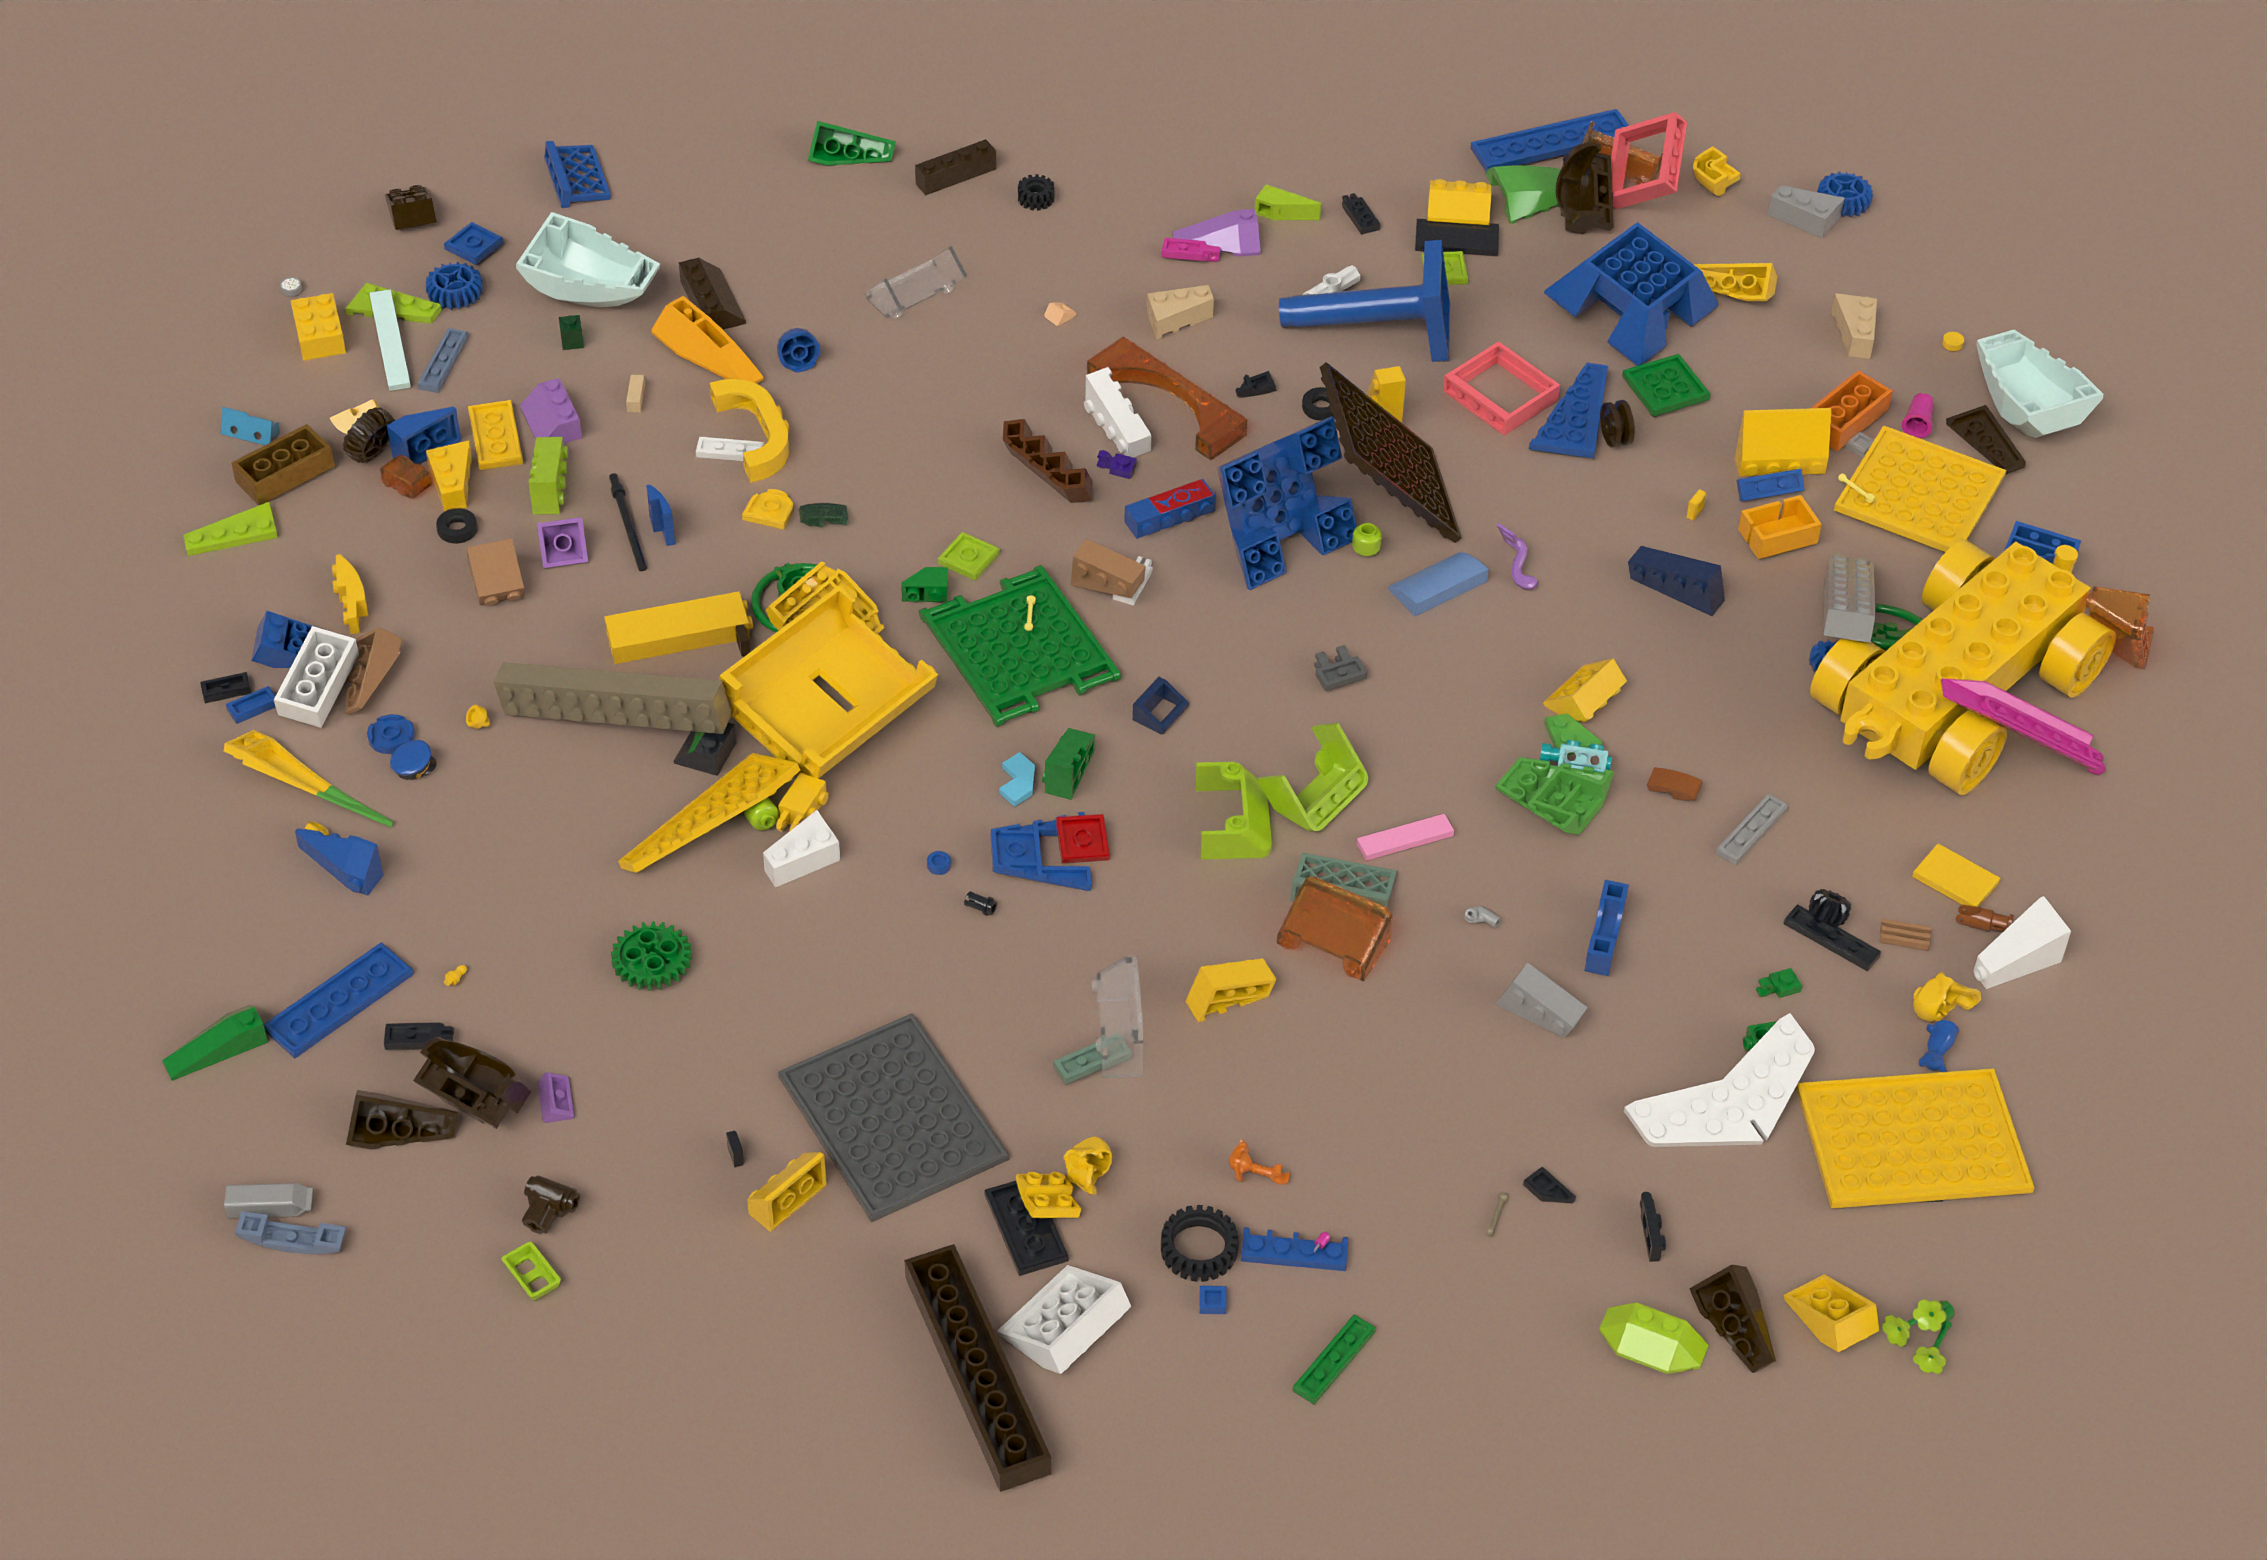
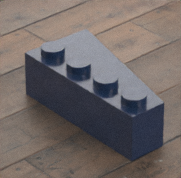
[1628,546,1725,616]

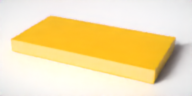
[468,400,523,470]

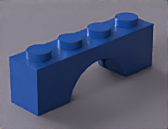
[1584,880,1629,976]

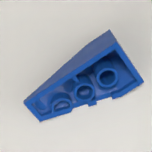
[295,828,383,896]

